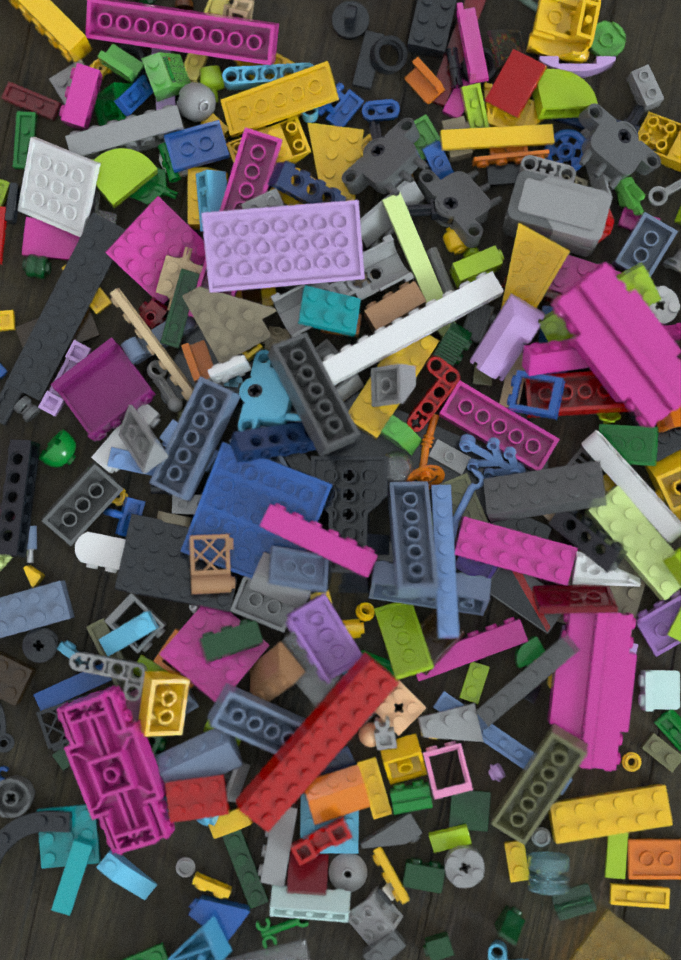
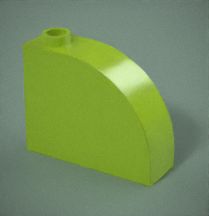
[532,69,598,119]
[91,148,158,209]

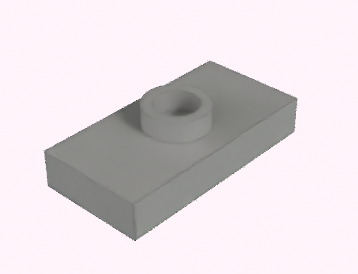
[428,439,471,475]

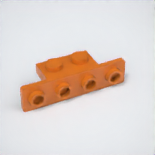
[472,146,550,168]

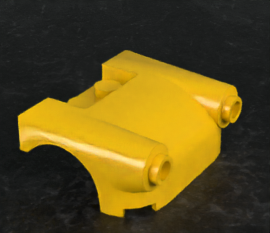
[526,0,601,64]

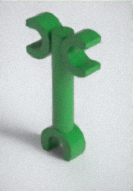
[256,917,309,949]

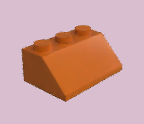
[304,764,370,825]

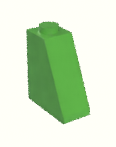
[380,415,422,456]

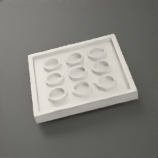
[17,137,101,237]

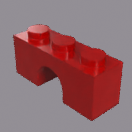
[291,816,353,866]

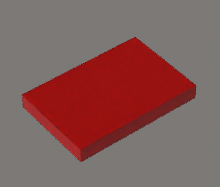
[485,49,547,119]

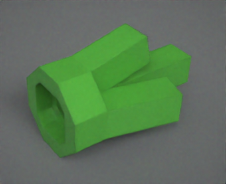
[614,177,646,215]

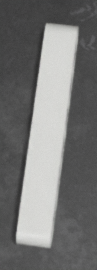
[581,430,681,543]

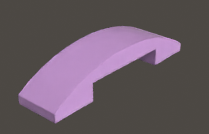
[538,56,616,77]
[38,340,91,417]

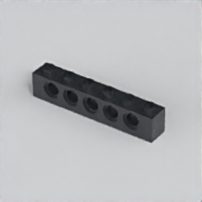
[0,440,41,558]

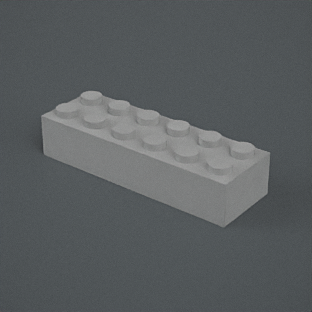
[65,105,185,159]

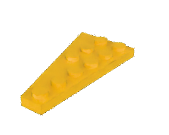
[307,122,364,201]

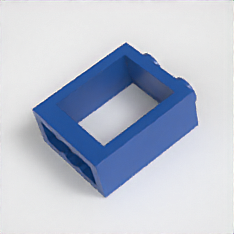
[507,370,565,420]

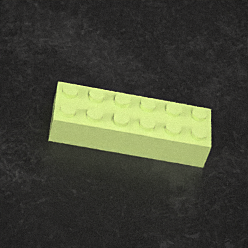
[585,485,681,600]

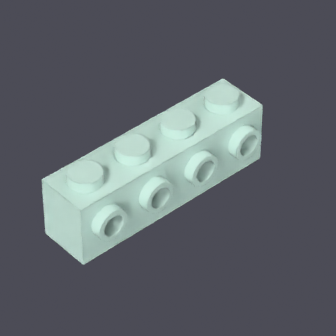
[270,884,350,922]

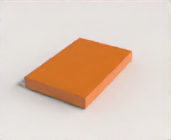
[627,839,681,879]

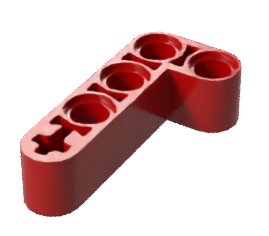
[407,355,460,432]

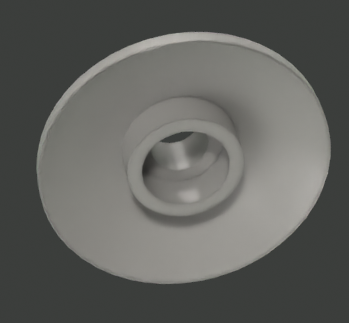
[329,853,367,892]

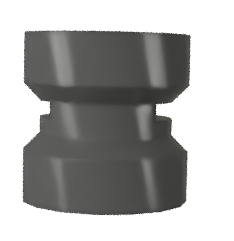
[13,396,41,423]

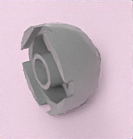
[177,82,216,122]

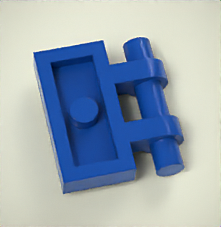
[318,82,364,127]

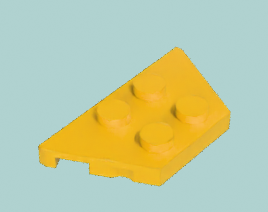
[484,82,544,127]

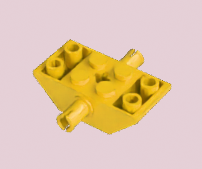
[226,116,311,164]
[644,450,681,521]

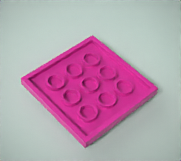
[105,196,206,304]
[159,607,269,702]

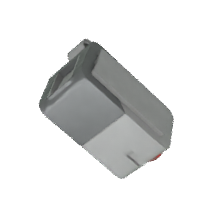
[503,155,614,256]

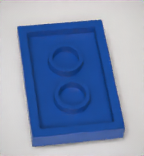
[164,120,230,173]

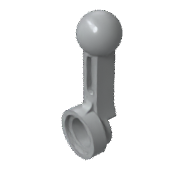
[648,179,681,206]
[147,360,183,412]

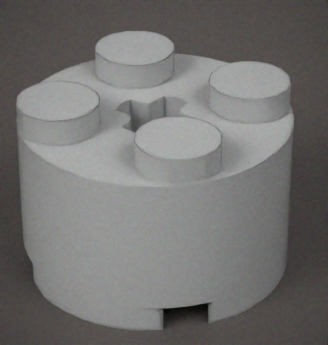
[444,845,485,888]

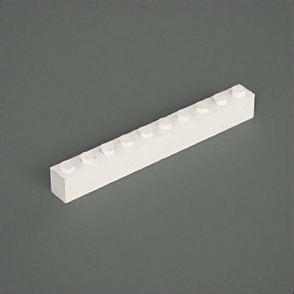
[322,271,504,385]

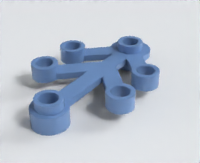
[459,434,526,478]

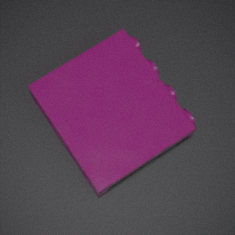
[50,337,156,441]

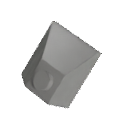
[371,364,416,407]

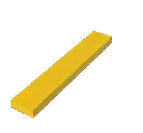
[440,124,555,151]

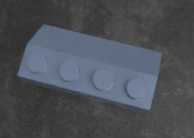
[155,728,243,782]

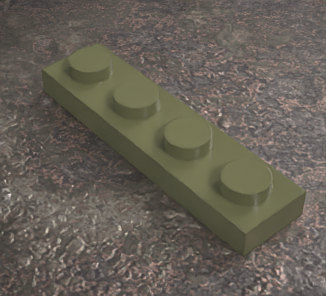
[86,618,136,693]

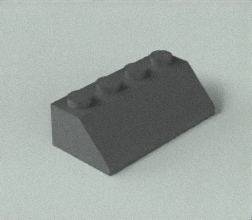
[41,461,124,546]

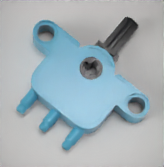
[219,350,301,431]

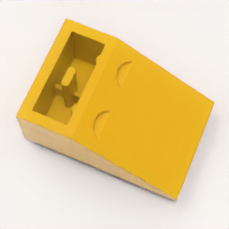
[638,112,681,172]

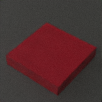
[287,852,328,896]

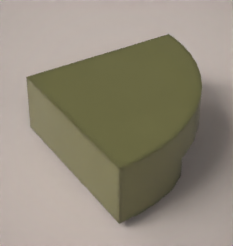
[472,365,492,387]

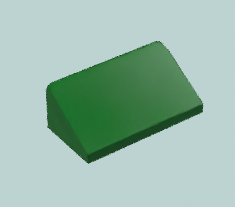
[654,709,681,751]

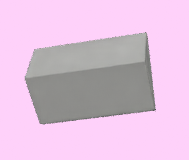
[119,405,169,473]
[248,552,311,609]

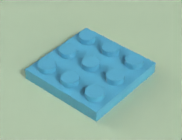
[300,793,359,854]

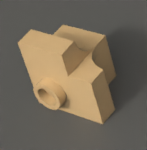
[222,0,255,19]

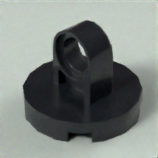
[332,1,369,40]

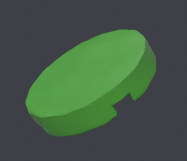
[589,21,626,57]

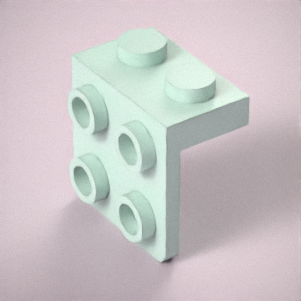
[638,670,680,711]

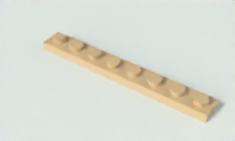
[110,288,194,401]

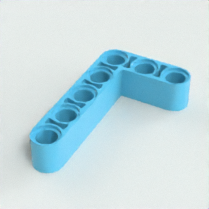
[222,63,318,123]

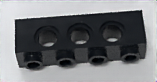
[549,510,628,572]

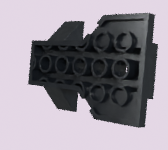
[311,456,390,593]

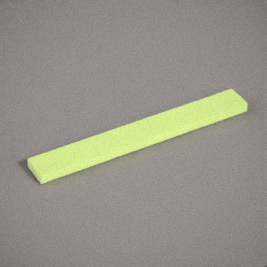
[382,193,455,340]

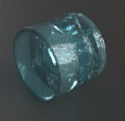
[528,851,570,895]

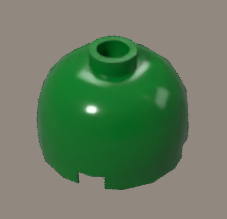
[39,429,76,468]

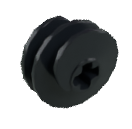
[22,627,59,663]

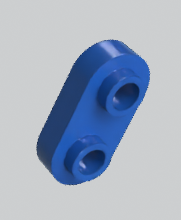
[362,99,400,122]

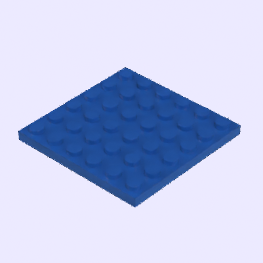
[180,442,332,579]

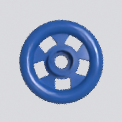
[544,129,586,171]

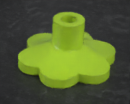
[597,412,621,424]

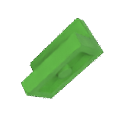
[97,44,144,84]

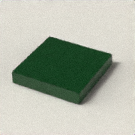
[448,790,491,832]

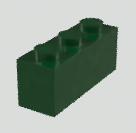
[199,619,263,664]

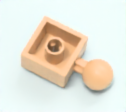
[359,679,426,747]

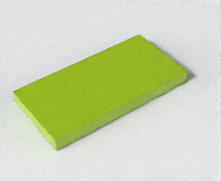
[374,602,434,680]

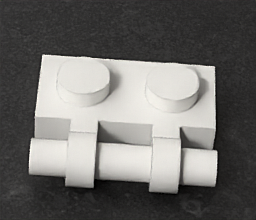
[208,355,252,384]

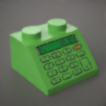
[142,52,191,102]

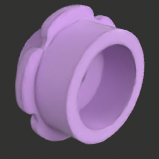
[488,763,505,782]

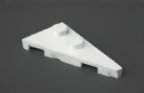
[572,552,641,587]

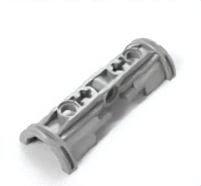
[271,234,414,338]

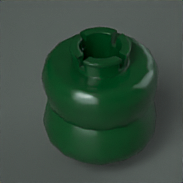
[22,254,52,279]

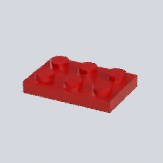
[165,774,230,823]

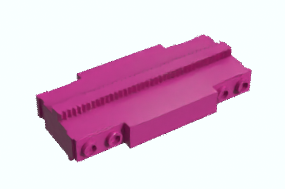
[551,262,681,428]
[547,611,637,771]
[57,686,175,855]

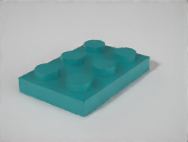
[297,285,361,337]

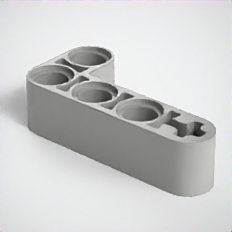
[69,652,148,701]

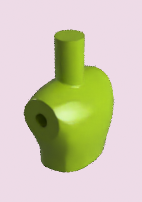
[200,66,225,103]

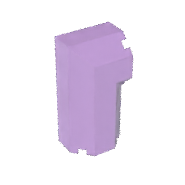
[470,293,545,381]

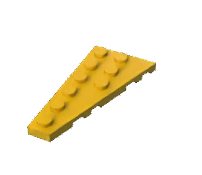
[501,223,570,308]

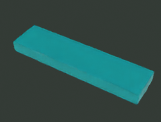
[51,838,93,916]

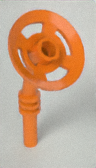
[407,414,445,490]

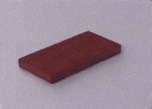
[532,585,618,614]

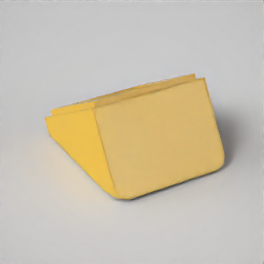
[23,565,45,588]

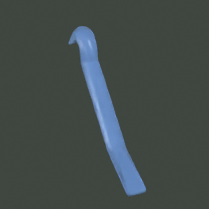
[453,468,484,543]

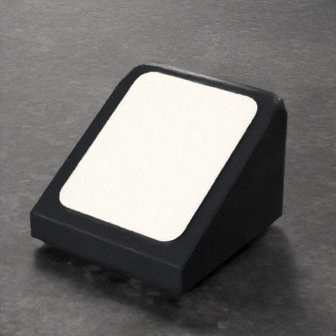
[378,880,396,906]

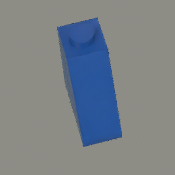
[189,894,250,941]

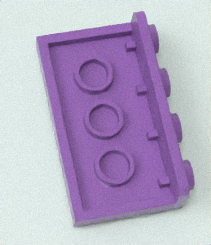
[636,590,681,657]
[286,593,363,684]

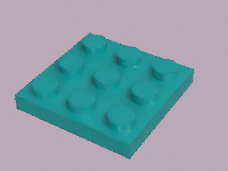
[37,804,101,869]

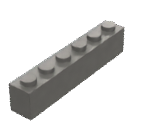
[476,635,580,726]

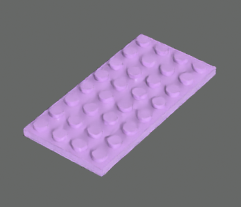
[202,200,365,293]

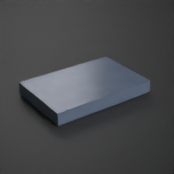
[268,545,329,593]

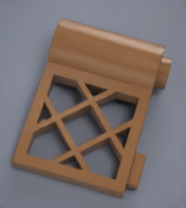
[189,534,235,594]

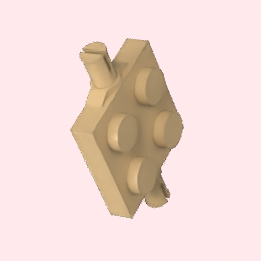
[156,247,203,310]

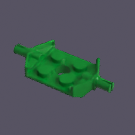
[129,168,178,205]

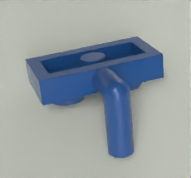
[103,496,145,536]

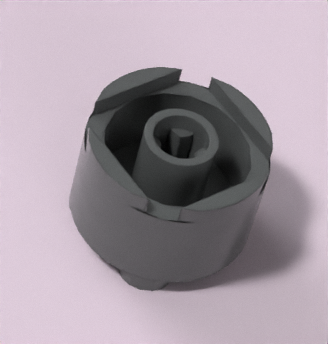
[0,775,36,818]

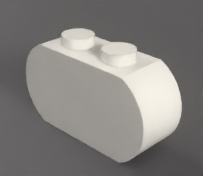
[75,532,126,573]

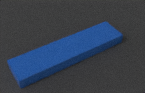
[33,663,112,711]

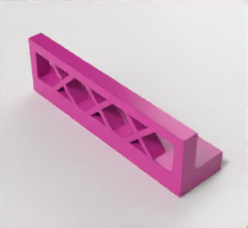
[456,2,489,84]

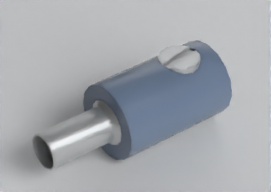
[27,526,37,563]

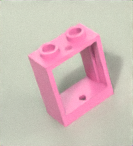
[423,741,473,800]

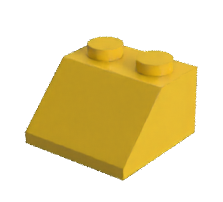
[380,734,427,785]

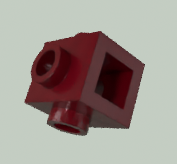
[138,297,168,329]

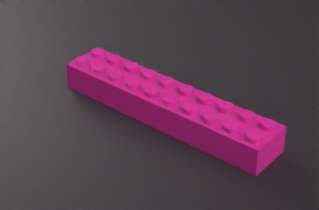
[86,0,279,65]
[188,127,282,318]

